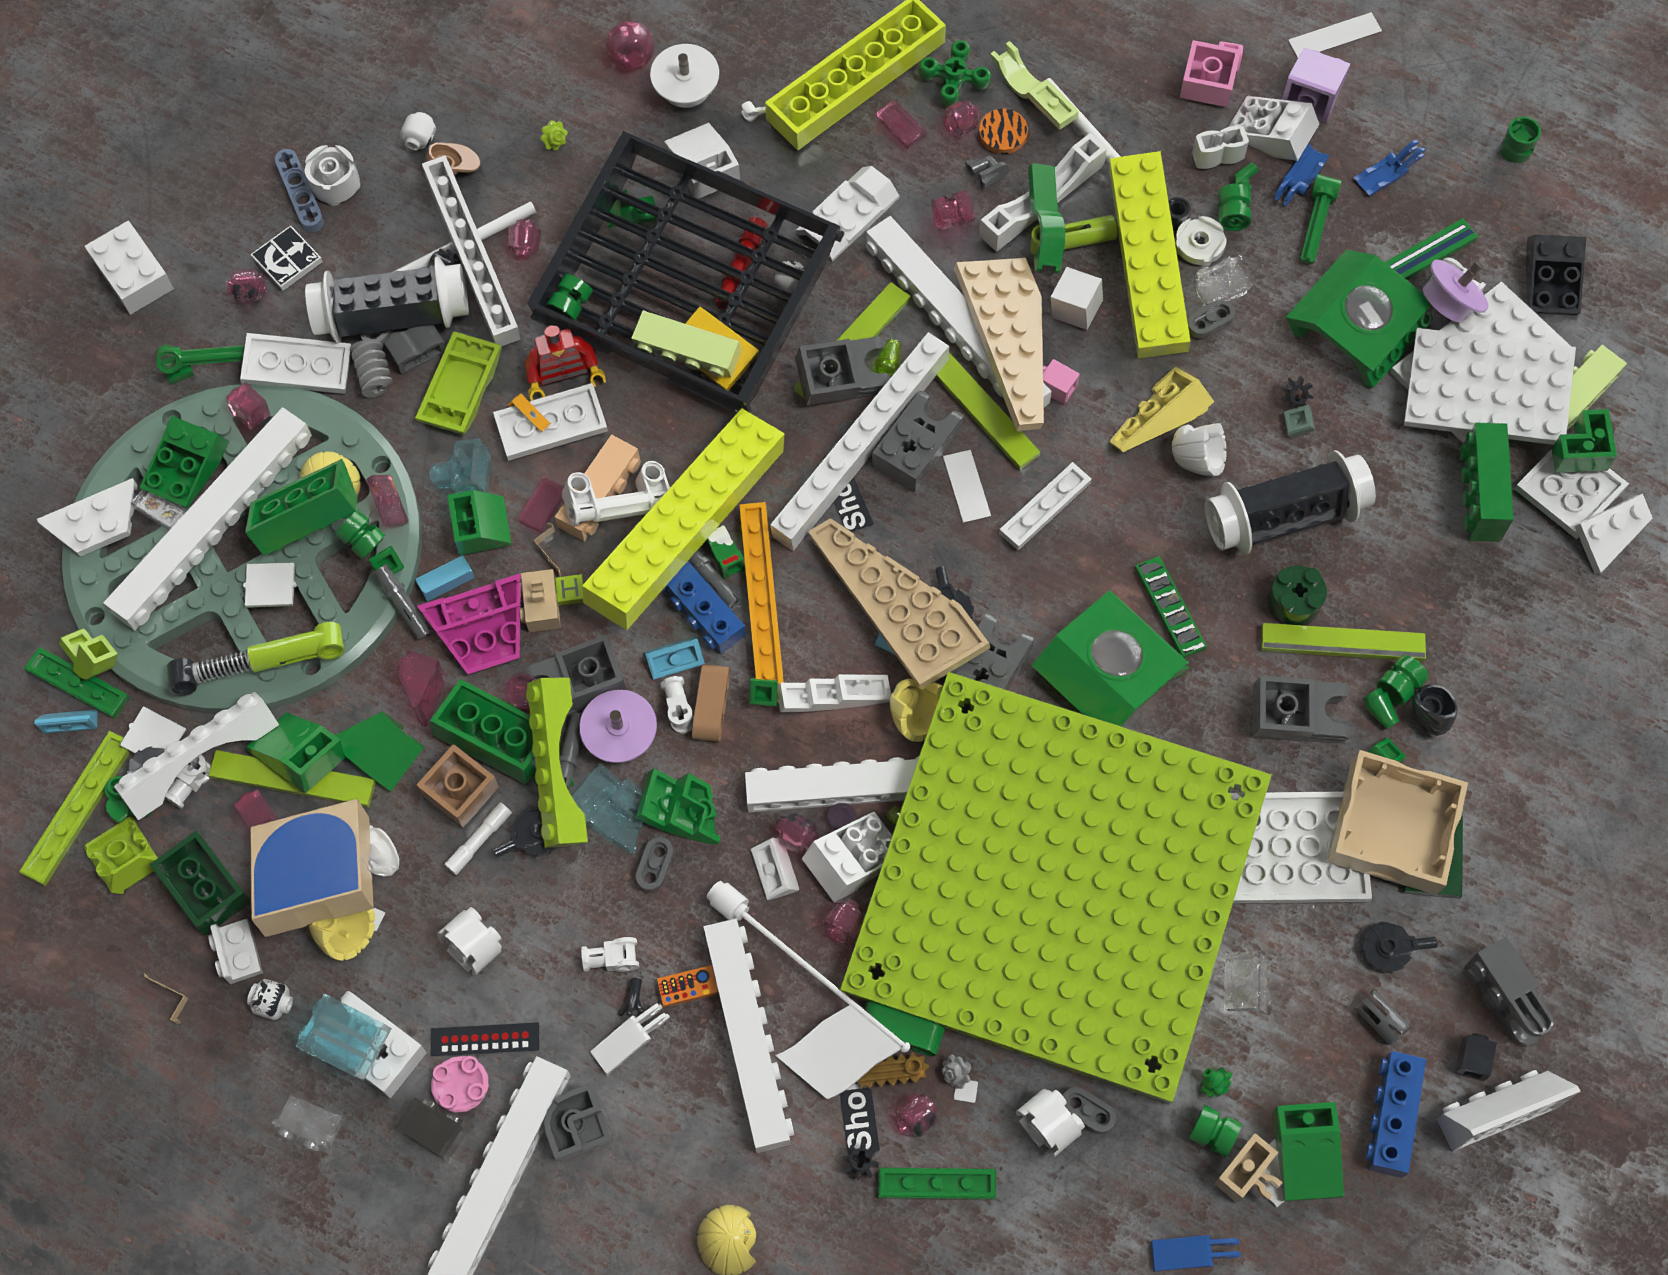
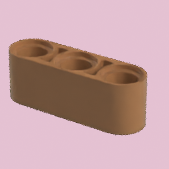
[692,664,730,742]

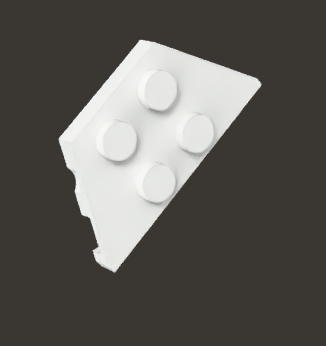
[37,478,137,557]

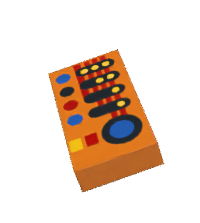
[657,965,719,1008]

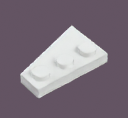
[1574,494,1652,574]

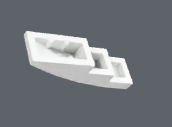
[778,675,891,712]

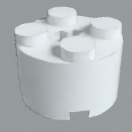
[304,145,360,206]
[437,907,502,975]
[1016,1089,1085,1158]

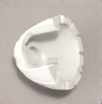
[1172,423,1226,476]

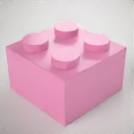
[1180,40,1241,107]

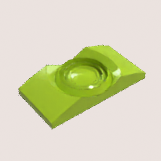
[415,331,502,435]

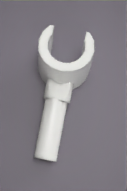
[741,101,766,121]

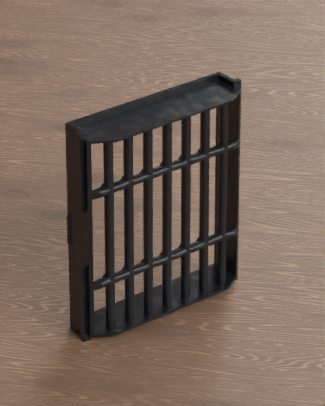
[527,131,845,413]

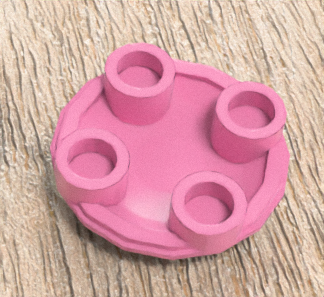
[431,1056,489,1113]

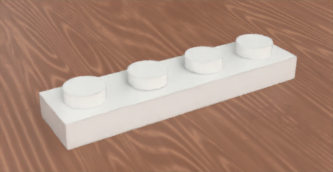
[999,462,1092,550]

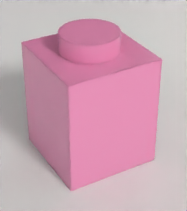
[1043,359,1080,405]

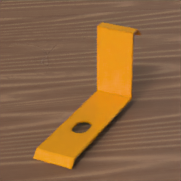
[507,393,552,432]

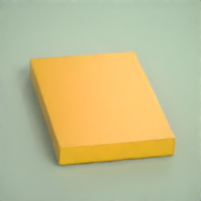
[685,307,760,391]

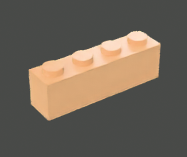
[555,434,641,542]

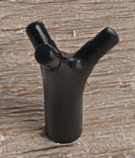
[618,978,645,1017]

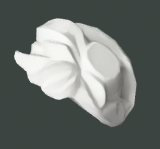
[369,826,399,877]

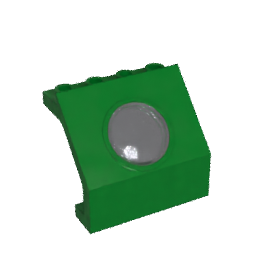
[1286,249,1433,388]
[1031,590,1190,727]

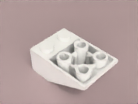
[1228,96,1319,161]
[664,123,740,199]
[802,812,893,902]

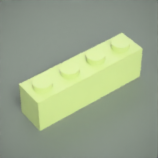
[632,311,742,378]
[1567,345,1627,431]

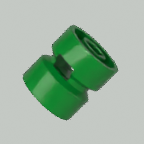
[1500,116,1541,163]
[1218,184,1252,231]
[546,274,593,321]
[335,509,386,560]
[1376,655,1429,706]
[1189,1105,1242,1158]

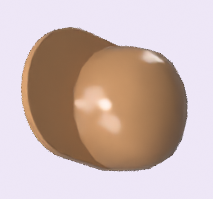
[425,142,480,176]

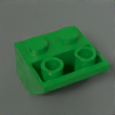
[447,490,512,555]

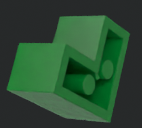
[1552,409,1617,473]

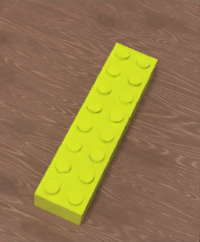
[765,0,946,150]
[1109,151,1190,359]

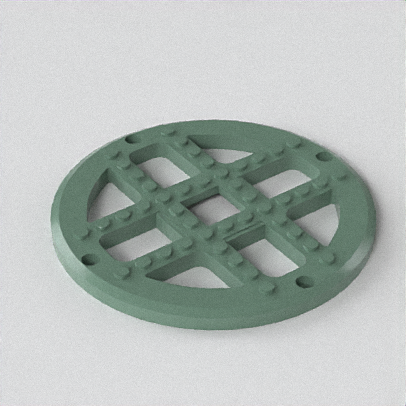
[62,384,422,714]

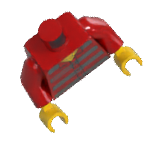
[525,325,606,401]

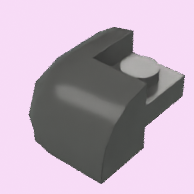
[544,1083,612,1161]

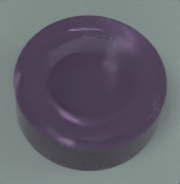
[828,803,856,830]

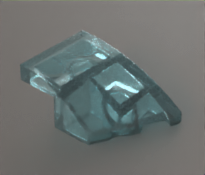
[572,763,643,855]

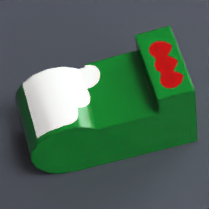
[706,525,745,579]

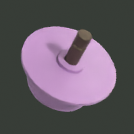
[1423,260,1488,322]
[580,690,657,763]

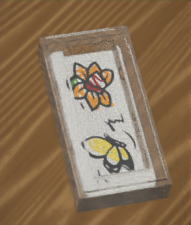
[130,489,188,530]

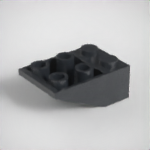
[1526,234,1586,314]

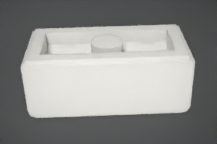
[751,838,799,900]

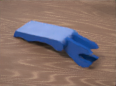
[1353,140,1426,197]
[1275,144,1330,206]
[1150,1235,1241,1272]

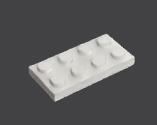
[240,333,351,394]
[493,383,608,461]

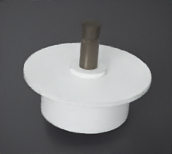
[650,44,719,108]

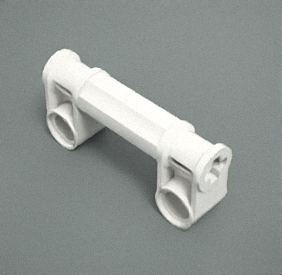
[562,461,670,526]

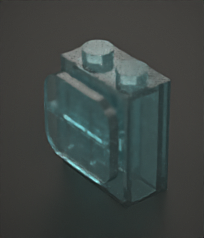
[296,993,392,1081]

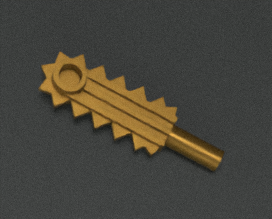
[857,1052,930,1089]

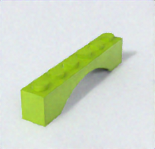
[526,678,588,848]

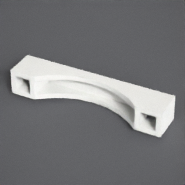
[979,133,1107,252]
[114,692,279,820]

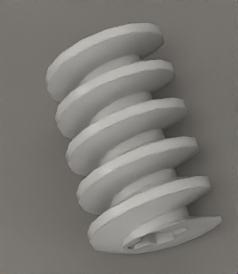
[350,341,393,398]

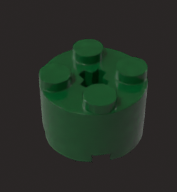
[1268,565,1327,626]

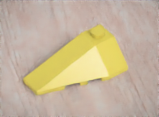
[1109,367,1214,452]

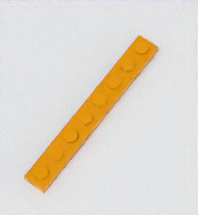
[740,502,784,703]

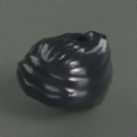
[1412,684,1458,737]

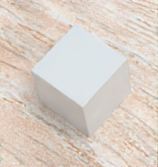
[1051,267,1103,330]

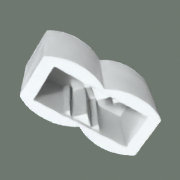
[1192,126,1249,169]

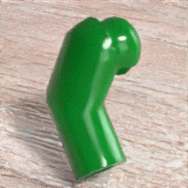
[1233,162,1258,190]

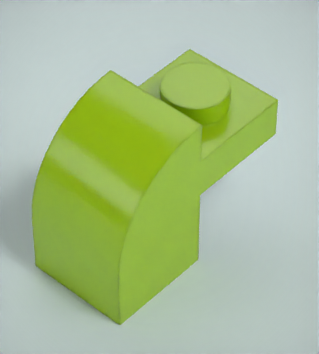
[59,628,118,679]

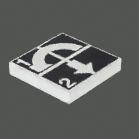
[251,226,323,291]

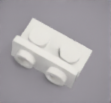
[208,919,263,984]

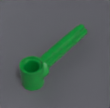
[1300,174,1342,265]
[155,345,245,374]

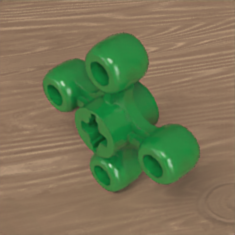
[919,40,991,107]

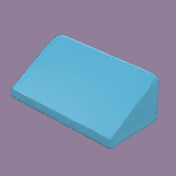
[415,556,475,602]
[645,636,705,680]
[34,710,98,734]

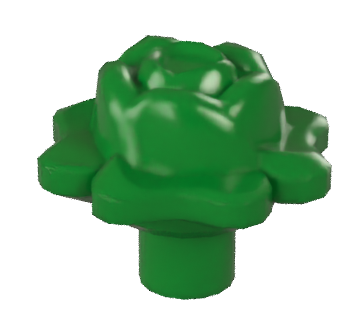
[1200,1067,1232,1098]

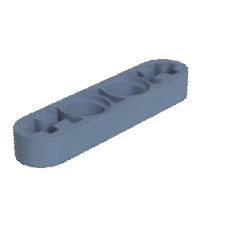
[275,149,324,232]

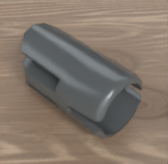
[1353,989,1410,1045]

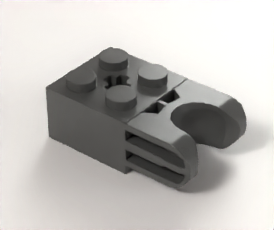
[795,337,891,406]
[872,391,965,493]
[951,613,1035,711]
[522,634,628,716]
[1253,675,1350,743]
[1464,936,1553,1047]

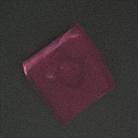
[396,650,447,727]

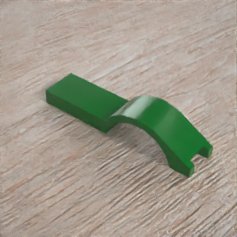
[1028,163,1065,274]

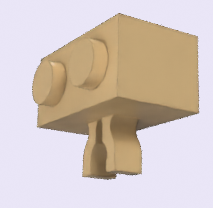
[520,569,561,632]
[1214,1133,1283,1204]

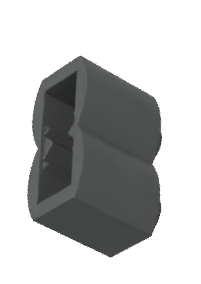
[384,325,446,374]

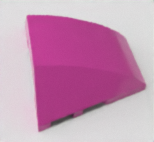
[417,573,521,675]

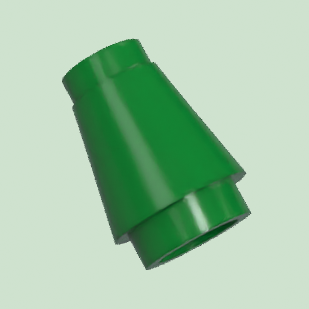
[1362,687,1399,730]

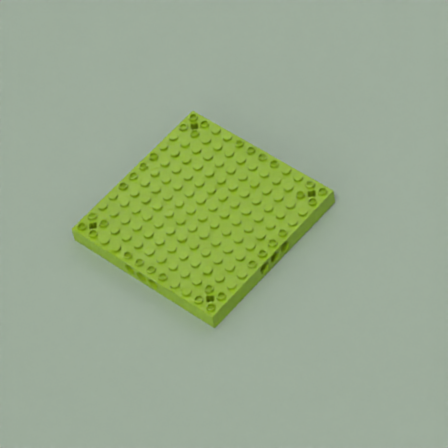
[840,672,1272,1104]

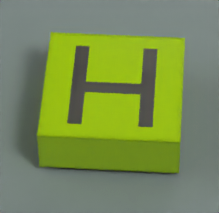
[555,574,583,605]

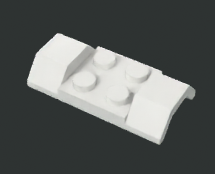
[795,166,899,262]

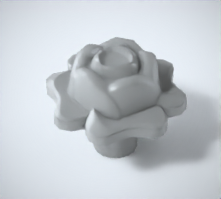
[942,1054,971,1089]

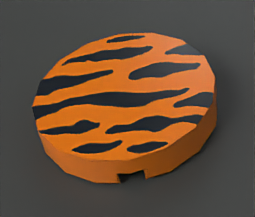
[979,108,1028,154]

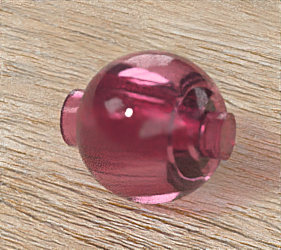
[606,21,655,71]

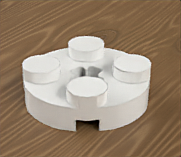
[1175,216,1227,267]

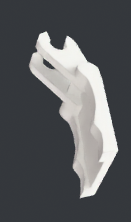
[590,1004,670,1076]

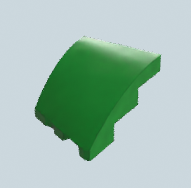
[335,711,425,791]
[636,768,720,845]

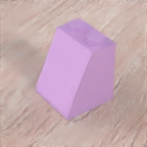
[1282,48,1350,123]

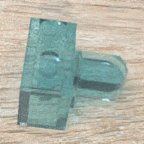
[429,438,491,493]

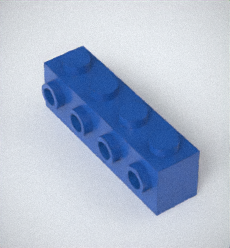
[661,561,746,654]
[1365,1051,1426,1178]

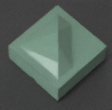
[1284,404,1315,438]

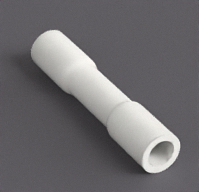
[444,802,512,876]

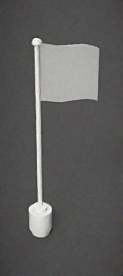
[707,881,910,1099]

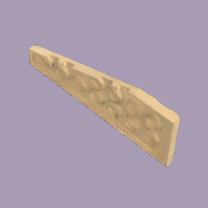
[954,258,1044,431]
[808,518,990,689]

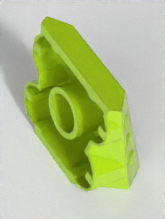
[84,817,158,894]

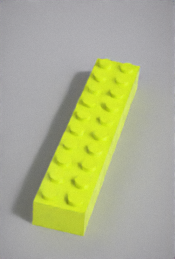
[582,409,785,630]

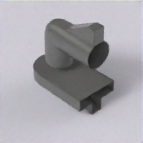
[965,155,1010,189]

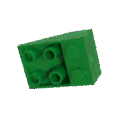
[140,416,229,508]
[246,712,345,793]
[1272,1102,1344,1202]

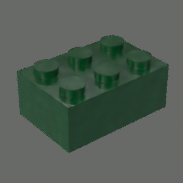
[150,830,251,936]

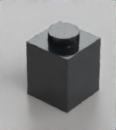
[1455,1033,1497,1082]

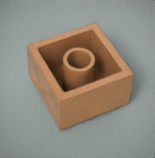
[416,744,499,828]

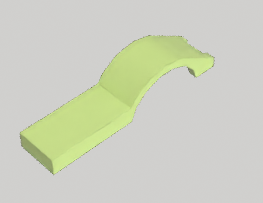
[990,41,1079,130]

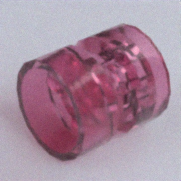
[931,190,975,231]
[504,673,536,715]

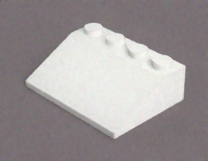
[1437,1070,1581,1152]

